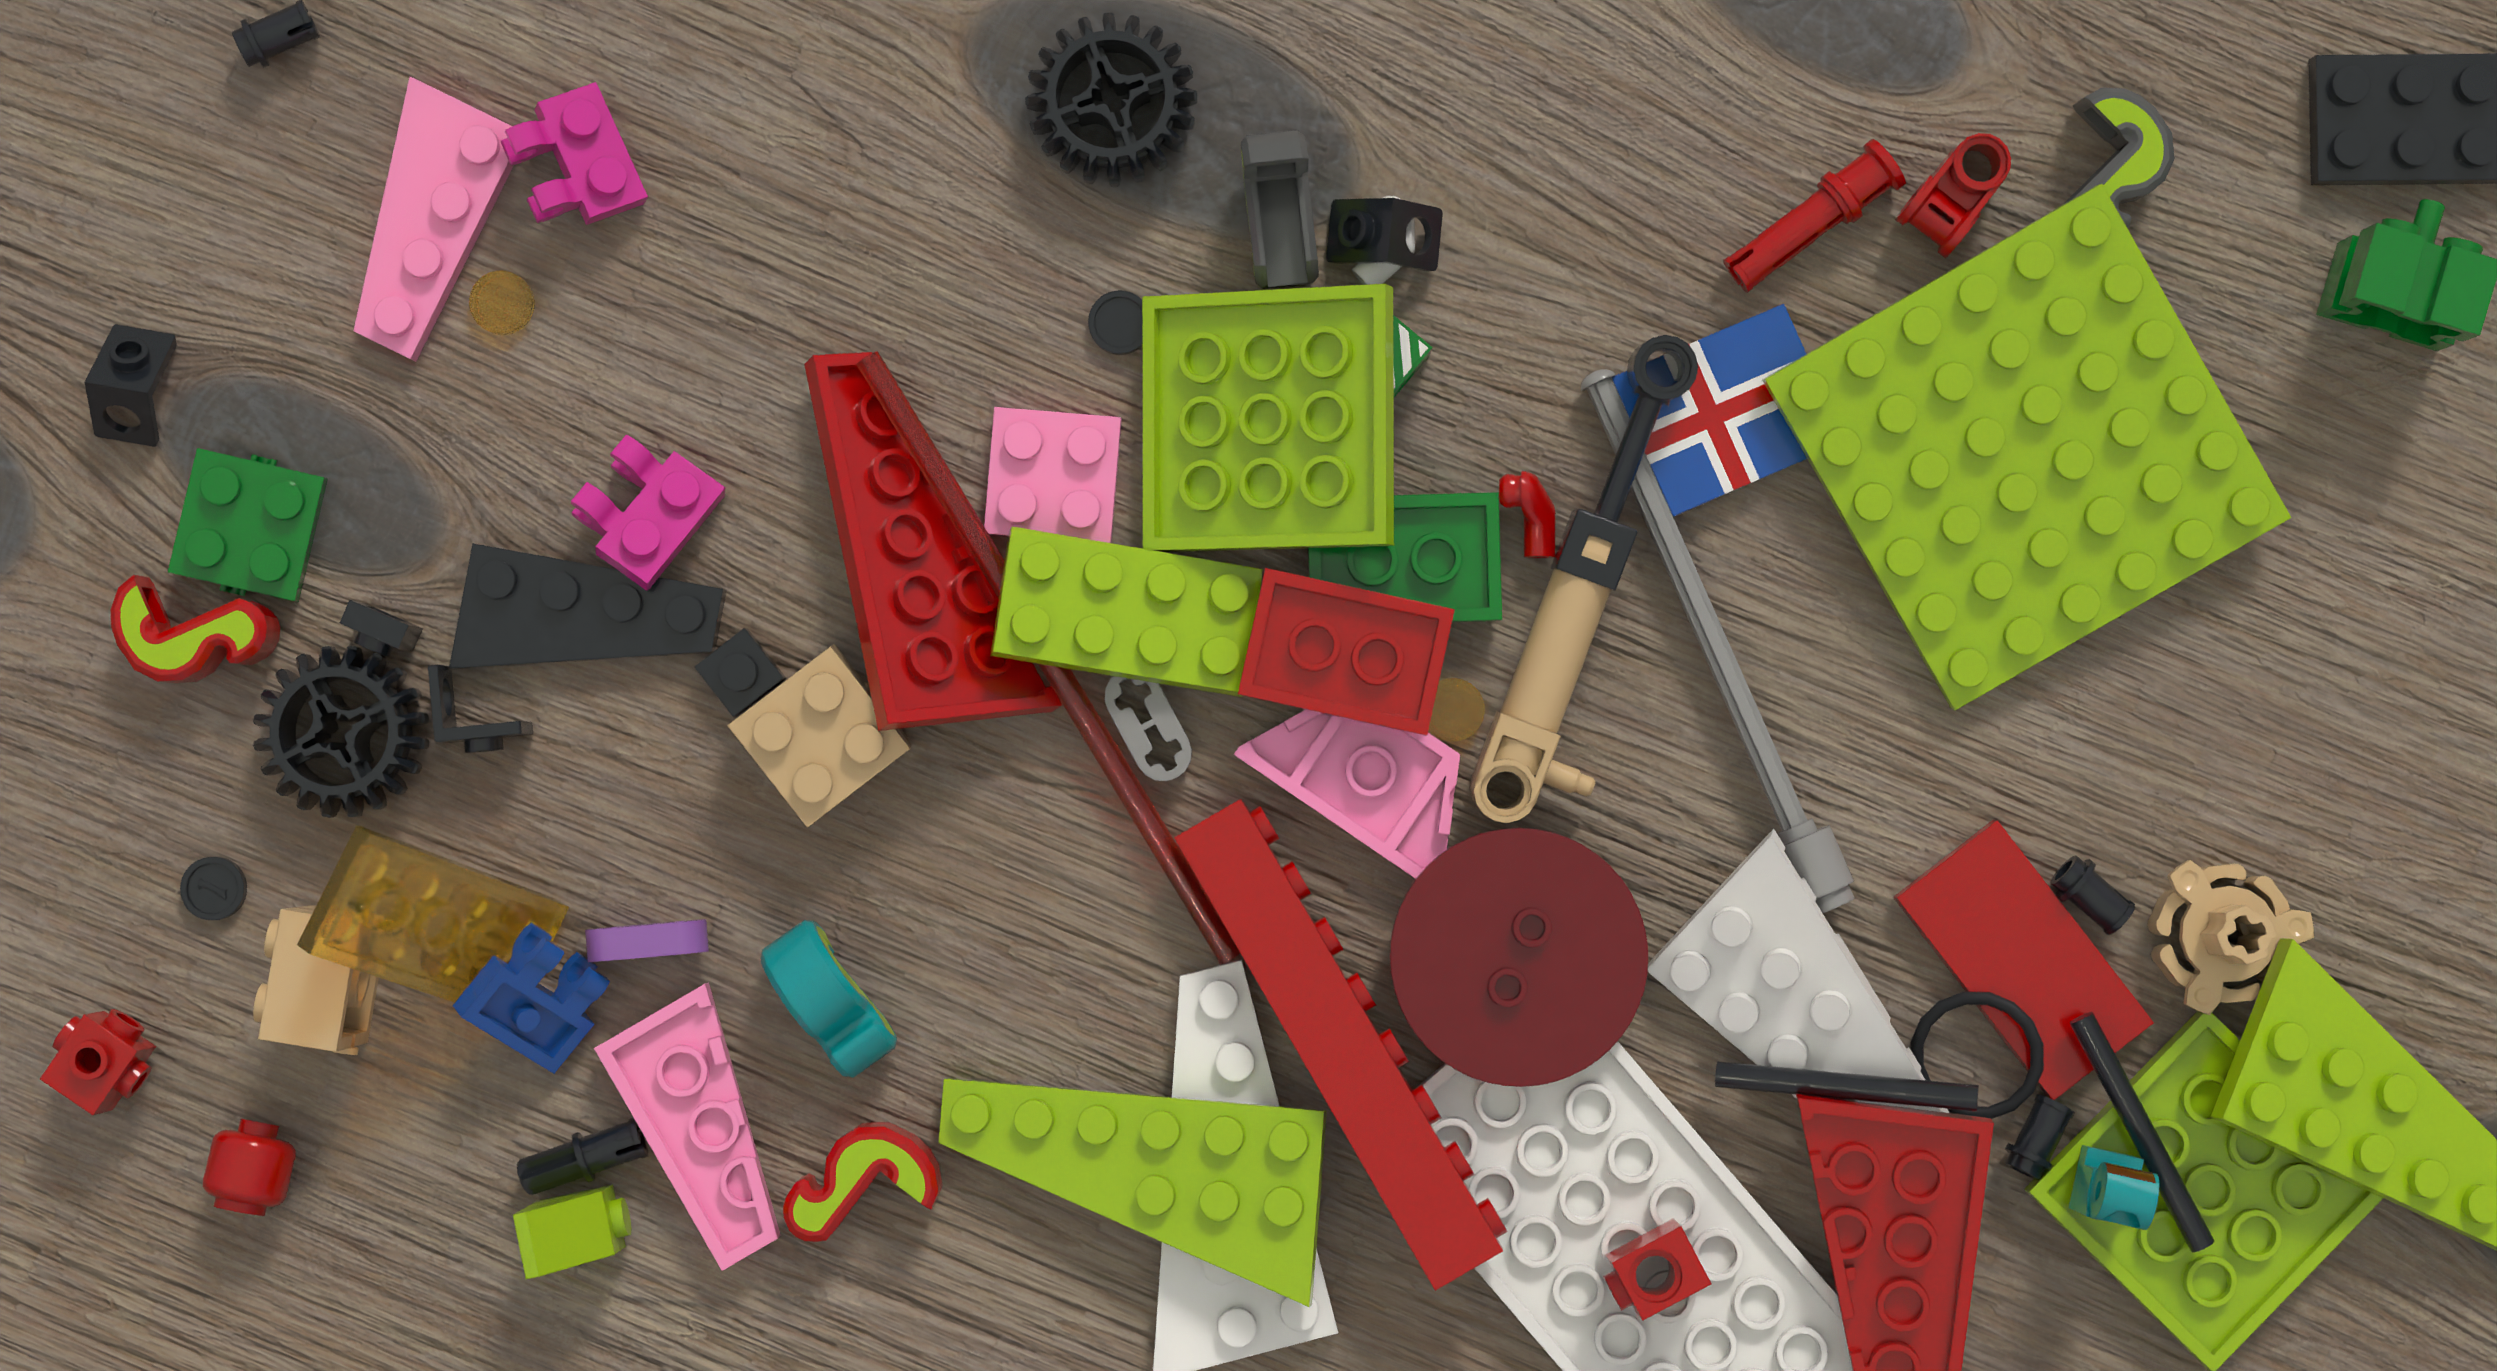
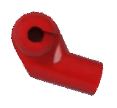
[1499,471,1556,558]

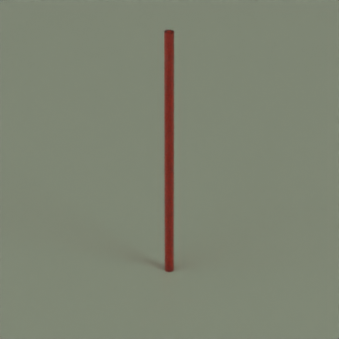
[856,351,1240,965]

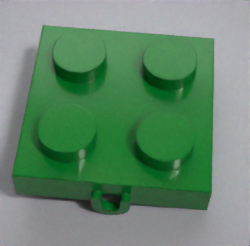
[168,448,328,602]

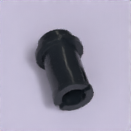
[232,0,320,68]
[2050,855,2135,935]
[2005,1094,2075,1180]

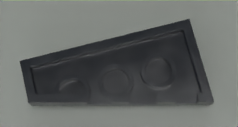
[449,543,727,669]

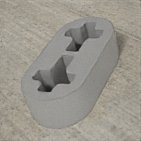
[1104,676,1192,781]

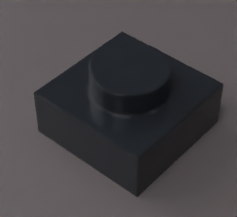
[340,600,423,657]
[695,628,787,718]

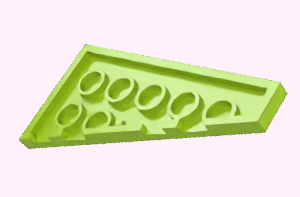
[2211,938,2497,1251]
[938,1078,1327,1307]

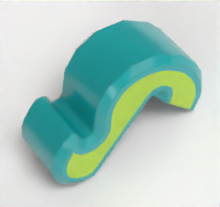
[760,920,897,1078]

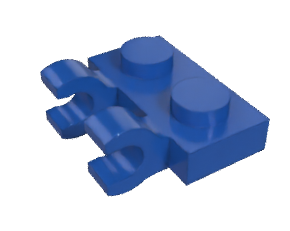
[452,922,610,1074]

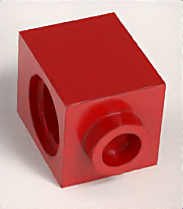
[1603,1218,1712,1321]

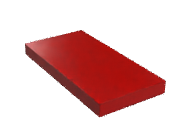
[1893,820,2154,1100]

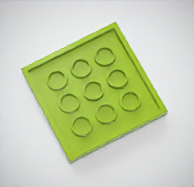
[1142,284,1394,552]
[2024,1011,2383,1371]

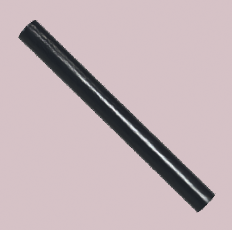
[2070,1012,2215,1252]
[1715,1062,1979,1111]

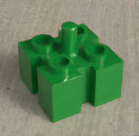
[2316,199,2497,351]

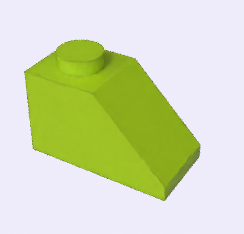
[513,1184,632,1279]

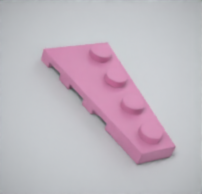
[353,77,514,362]
[594,982,781,1271]

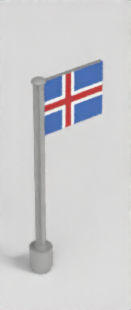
[1581,304,1855,913]

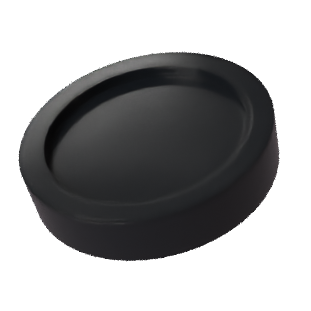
[1088,290,1143,355]
[180,857,247,920]

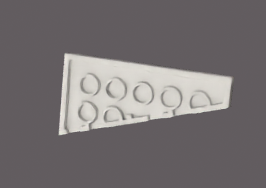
[1648,828,1949,1113]
[1153,959,1338,1371]

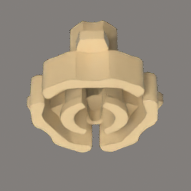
[2147,860,2314,1015]

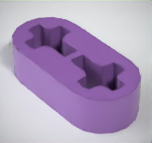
[585,919,709,962]

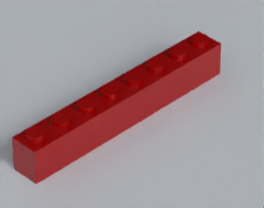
[1174,799,1508,1291]

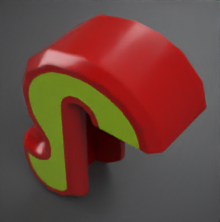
[110,575,280,683]
[783,1122,943,1242]

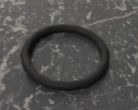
[1910,992,2044,1119]

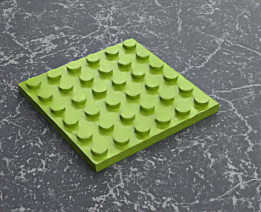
[1762,184,2292,710]

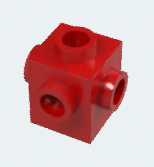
[40,1009,157,1116]

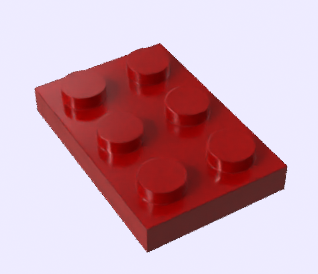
[1238,568,1455,736]

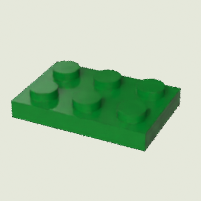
[1308,492,1502,622]

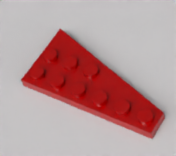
[804,352,1062,731]
[1796,1094,1994,1371]

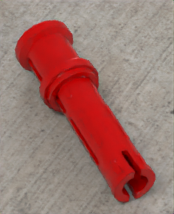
[1723,139,1906,293]

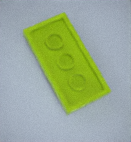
[991,526,1263,697]

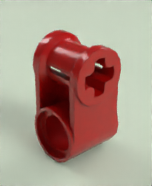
[1895,133,2011,259]

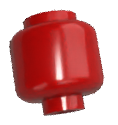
[203,1119,296,1216]

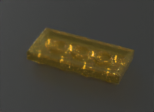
[297,825,569,1003]

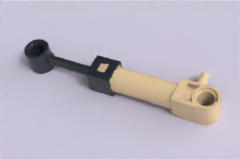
[1470,335,1698,823]

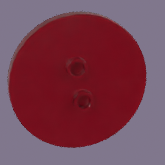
[1389,828,1648,1087]

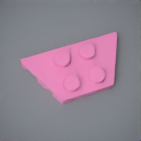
[1234,710,1460,878]

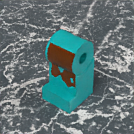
[2069,1145,2159,1230]

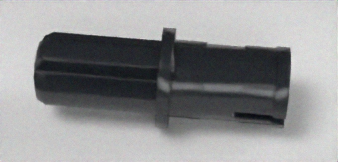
[517,1118,649,1195]

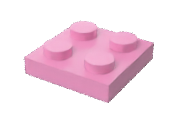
[984,407,1122,543]

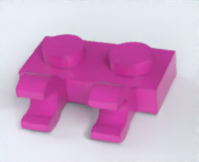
[501,82,648,225]
[571,435,725,591]

